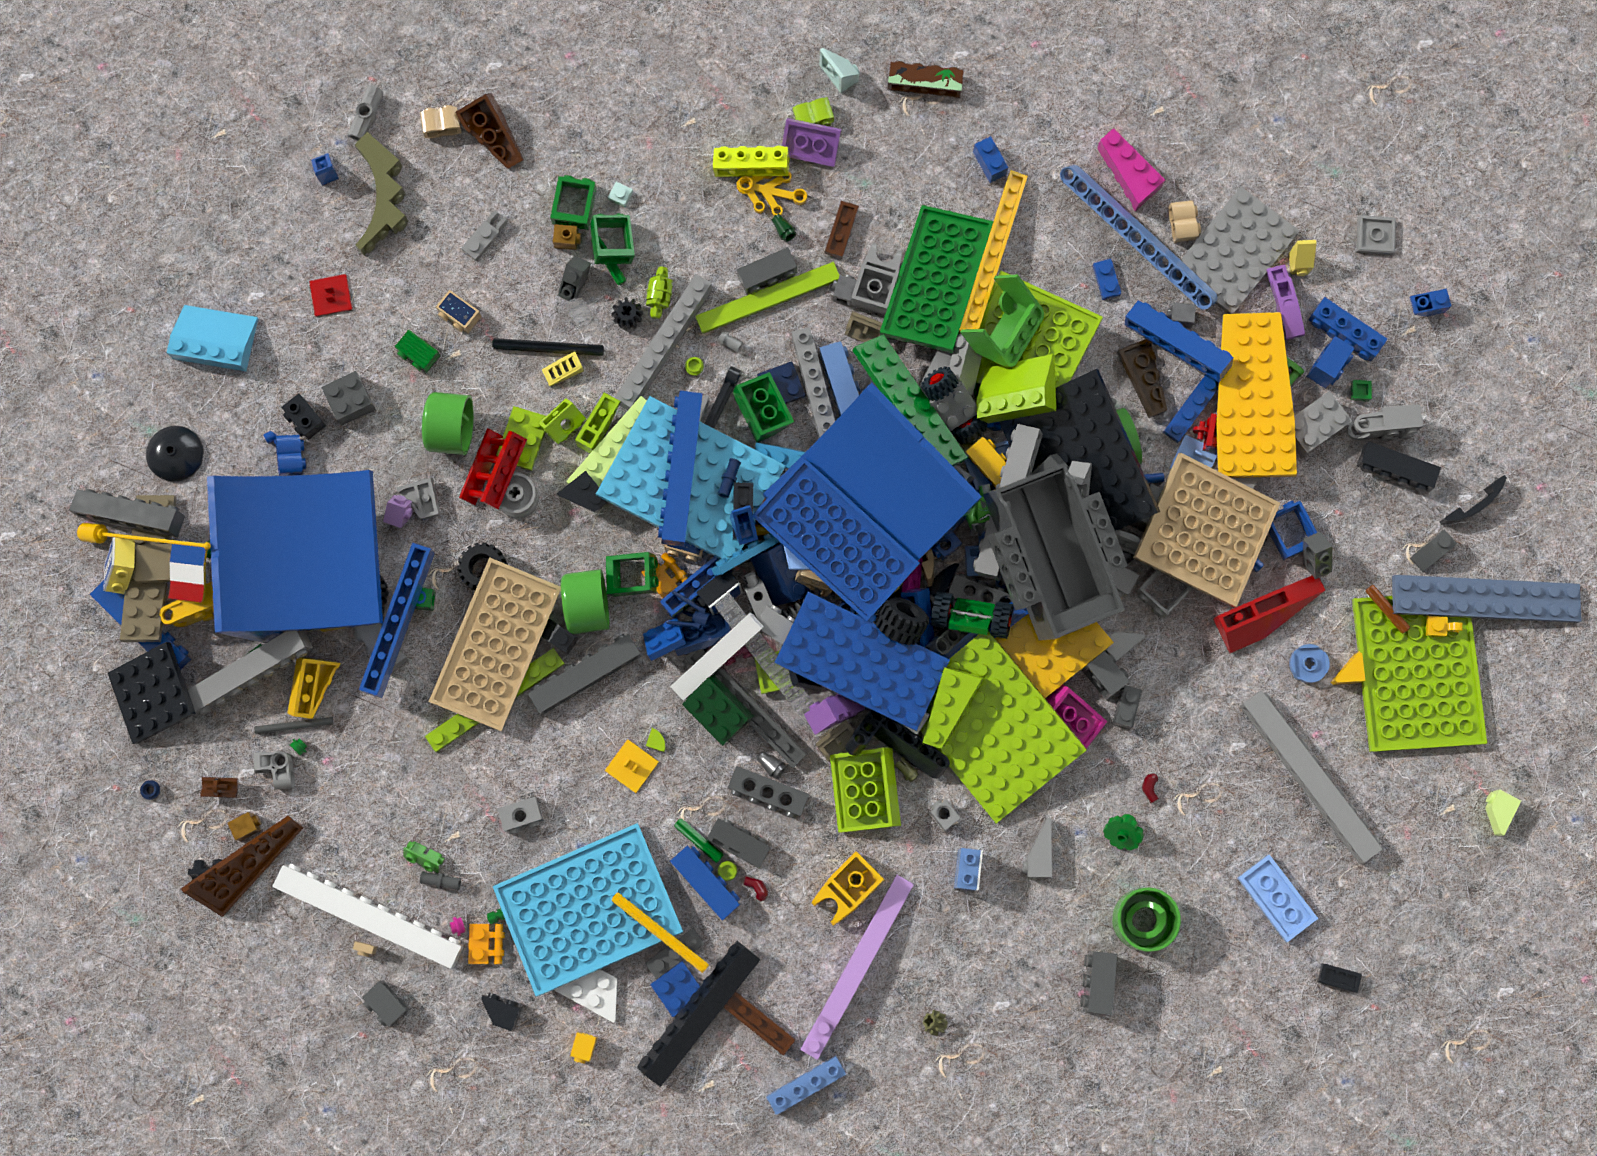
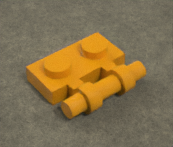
[641,552,688,599]
[468,924,505,964]

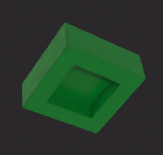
[1351,380,1372,401]

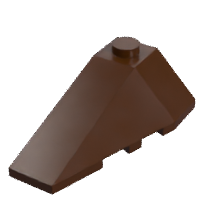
[455,93,524,169]

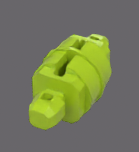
[646,266,673,319]

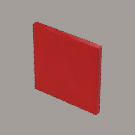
[309,274,352,317]

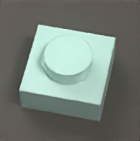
[608,182,633,207]

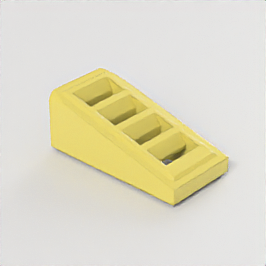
[542,352,584,387]

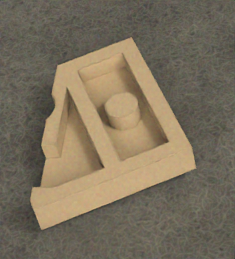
[795,570,833,597]

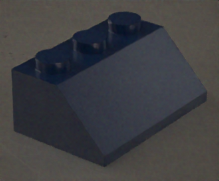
[750,542,811,606]

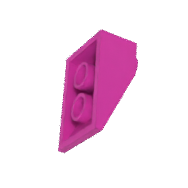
[1046,685,1108,748]

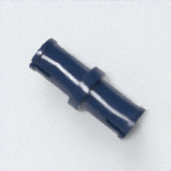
[717,458,741,498]

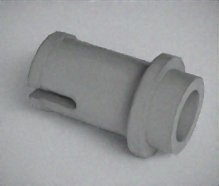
[718,332,743,352]

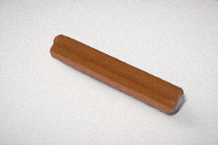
[1366,585,1410,634]

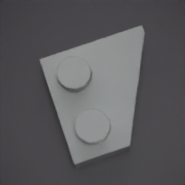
[396,478,441,520]

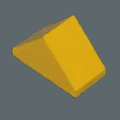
[1330,651,1365,685]

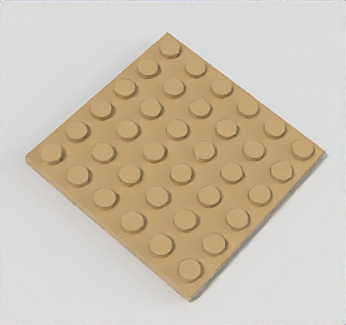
[1133,453,1280,608]

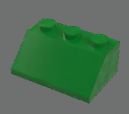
[732,372,794,442]

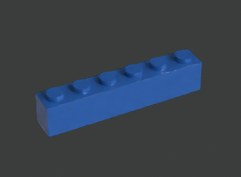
[1125,300,1233,382]
[90,580,191,670]

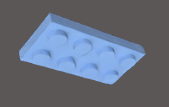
[1237,854,1318,942]

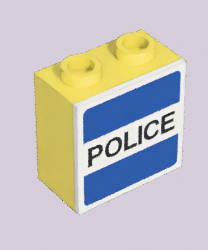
[104,537,135,594]

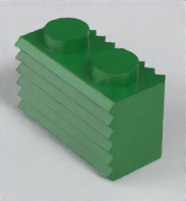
[395,330,441,373]

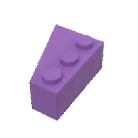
[804,694,865,735]

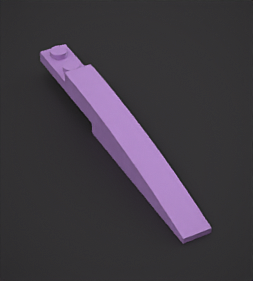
[800,875,914,1060]

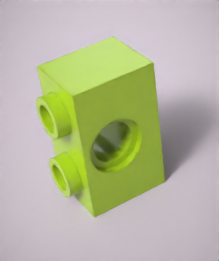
[538,398,586,444]

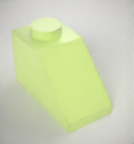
[1485,790,1521,836]

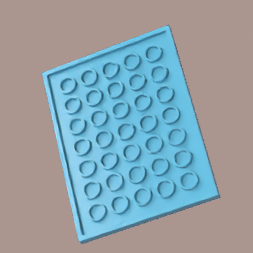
[596,396,786,559]
[492,823,683,997]

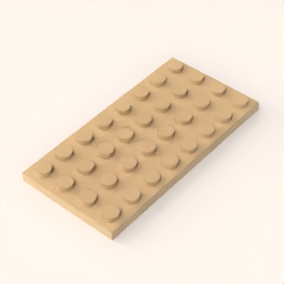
[429,557,561,731]

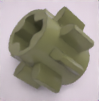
[923,1010,948,1036]

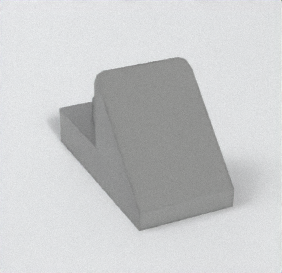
[1068,461,1092,498]

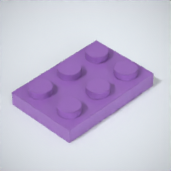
[782,118,841,167]

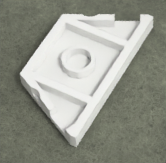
[554,969,618,1023]

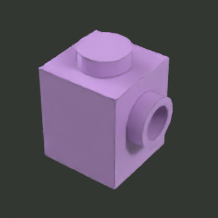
[383,495,413,528]

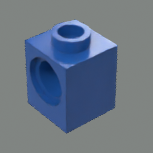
[932,532,962,560]

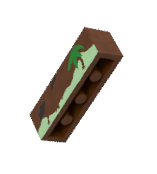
[887,61,964,98]

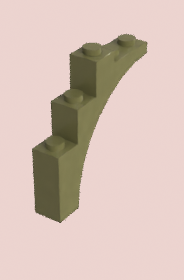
[354,132,408,256]

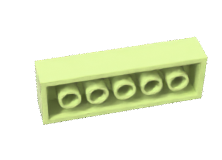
[566,396,647,487]

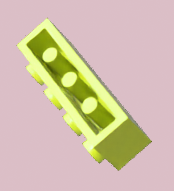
[713,146,789,177]

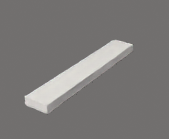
[670,612,764,701]

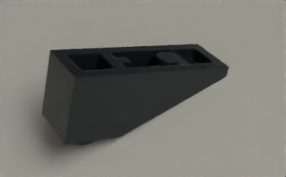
[541,619,579,654]

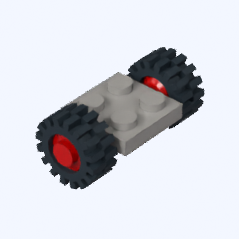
[921,366,987,445]

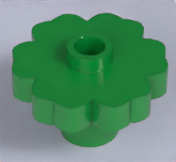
[1103,814,1144,851]

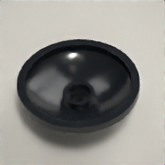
[146,426,204,482]

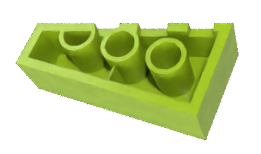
[923,666,985,749]

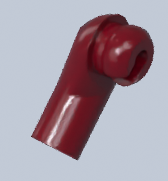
[1142,773,1159,803]
[743,876,768,901]

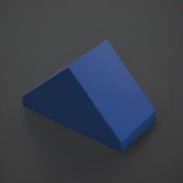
[311,153,339,186]
[730,505,758,545]

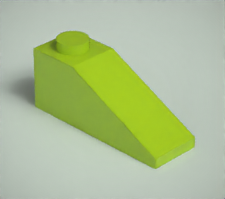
[575,392,621,453]

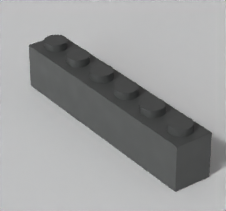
[69,489,185,537]
[528,634,641,715]

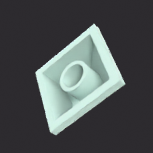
[819,48,860,93]

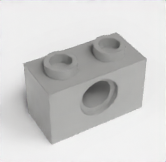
[497,797,544,834]

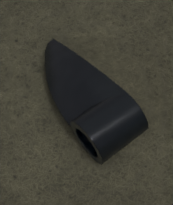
[927,563,959,610]

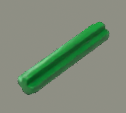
[591,236,626,286]
[674,818,723,863]

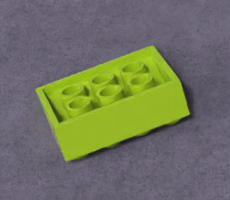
[977,354,1056,424]
[830,748,901,833]

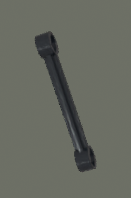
[704,366,742,428]

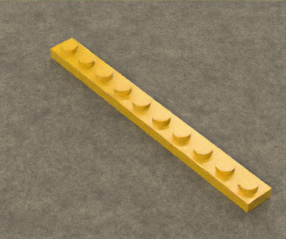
[959,170,1028,334]

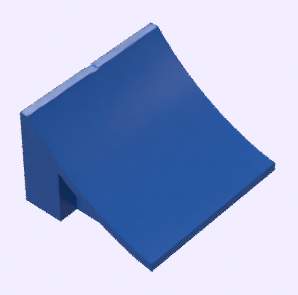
[762,383,982,561]
[207,470,383,643]

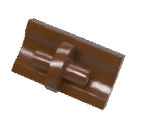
[200,777,239,798]

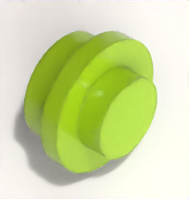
[685,357,704,376]

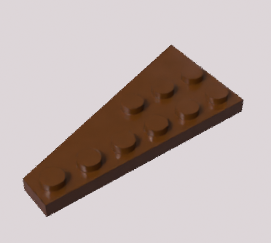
[180,815,304,917]

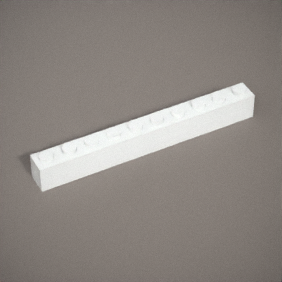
[272,863,464,969]

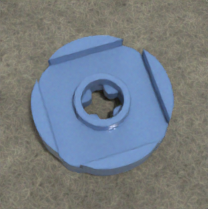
[1289,644,1330,683]

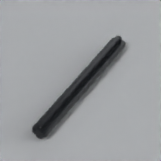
[492,338,604,356]

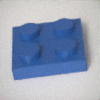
[643,617,686,661]
[650,961,700,1017]

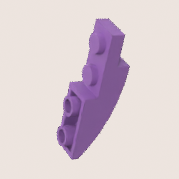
[1266,264,1305,340]

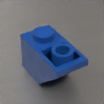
[1409,288,1452,317]

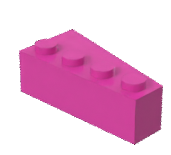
[1097,128,1165,211]

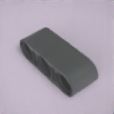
[925,626,969,656]

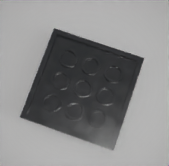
[108,642,196,744]

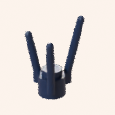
[666,591,712,629]

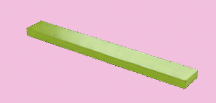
[695,261,840,334]

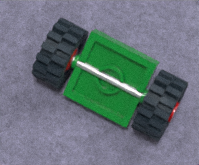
[931,591,1013,639]

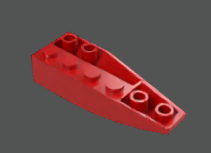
[1213,575,1326,654]

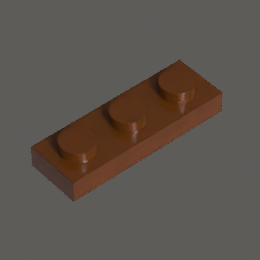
[825,201,859,259]

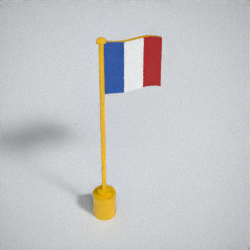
[77,523,211,603]

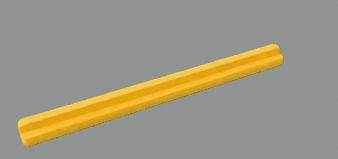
[612,893,709,973]

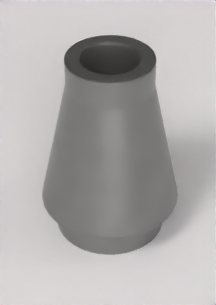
[757,752,786,779]

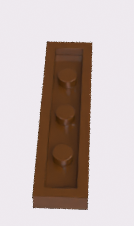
[723,992,796,1056]

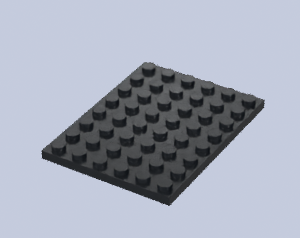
[999,368,1160,531]

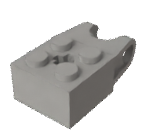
[851,243,902,315]
[1347,404,1423,441]

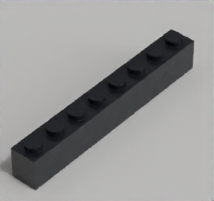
[637,941,761,1087]

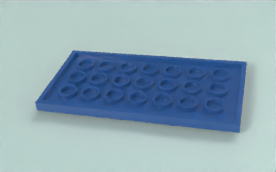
[753,458,920,621]
[774,592,950,731]

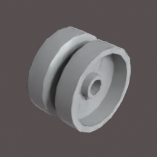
[500,472,539,519]

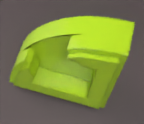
[646,728,666,753]

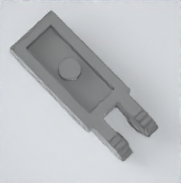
[461,210,508,261]

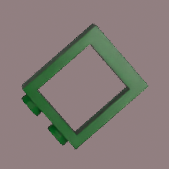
[550,175,597,230]
[590,213,635,264]
[606,552,659,597]

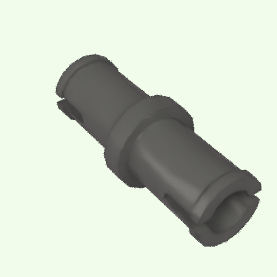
[420,871,461,890]

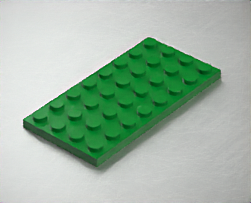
[880,205,994,353]

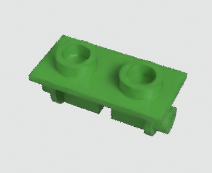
[403,841,445,873]

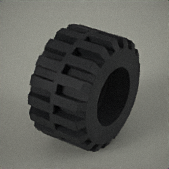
[457,542,508,591]
[875,597,929,645]

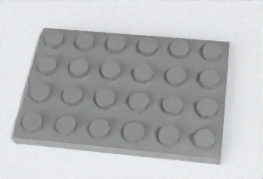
[1176,186,1300,314]

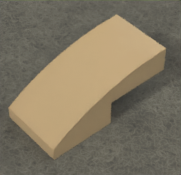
[921,548,934,587]

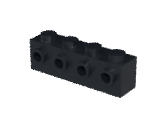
[1357,441,1441,493]

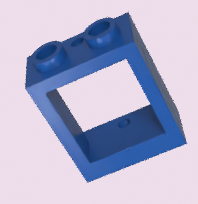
[1268,500,1317,561]

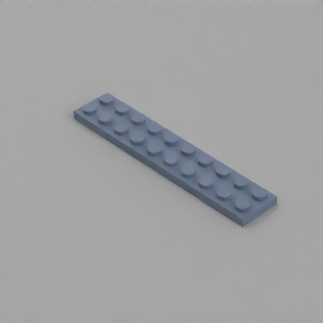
[1392,575,1581,623]

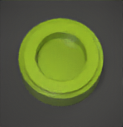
[718,861,737,881]

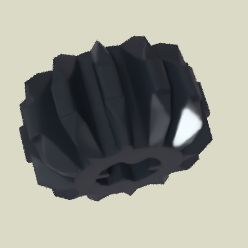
[611,297,643,330]

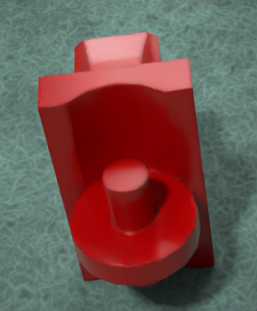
[1193,413,1217,452]

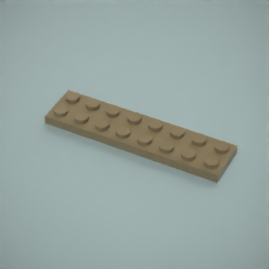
[120,495,176,642]

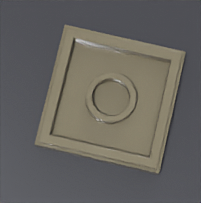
[135,544,172,584]

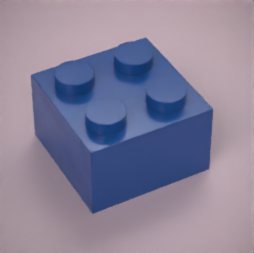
[1306,336,1354,389]

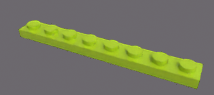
[425,648,565,753]

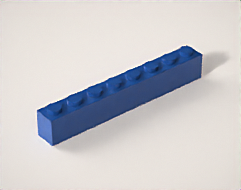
[658,390,703,547]
[359,543,435,699]

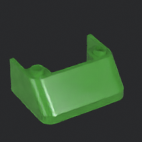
[960,274,1044,367]

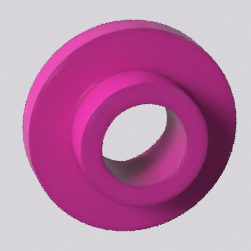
[450,917,465,936]

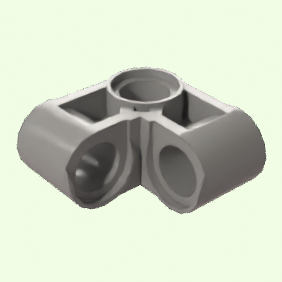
[253,751,295,790]

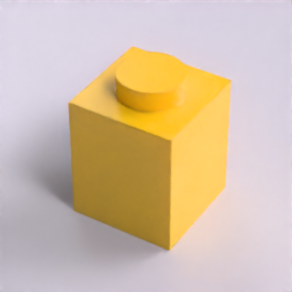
[570,1032,598,1064]

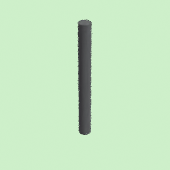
[254,717,334,734]

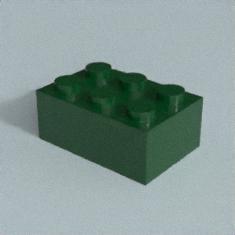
[682,675,754,746]

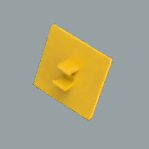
[605,739,659,793]

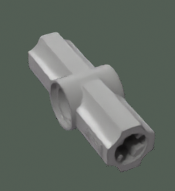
[348,85,384,141]

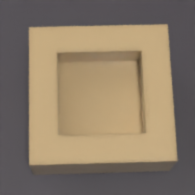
[353,941,378,957]

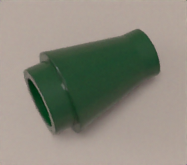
[771,214,797,242]

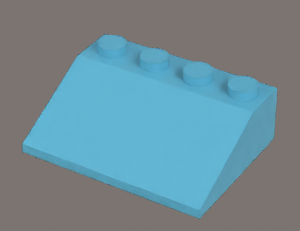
[166,305,258,372]

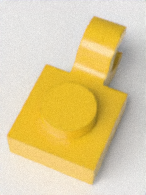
[1426,616,1462,637]

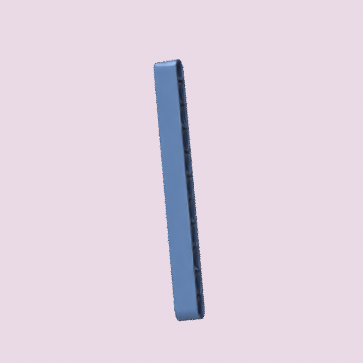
[1060,165,1218,309]

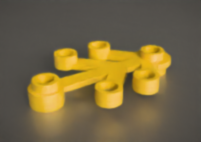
[736,172,807,216]

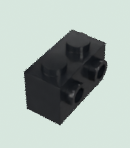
[281,393,326,440]

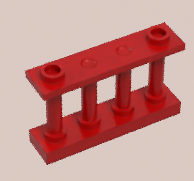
[459,428,527,510]

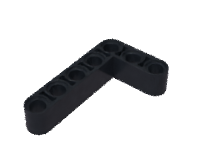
[845,710,950,779]

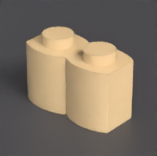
[420,105,462,138]
[1168,200,1201,243]

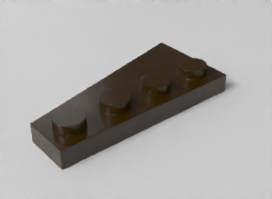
[1117,339,1168,419]

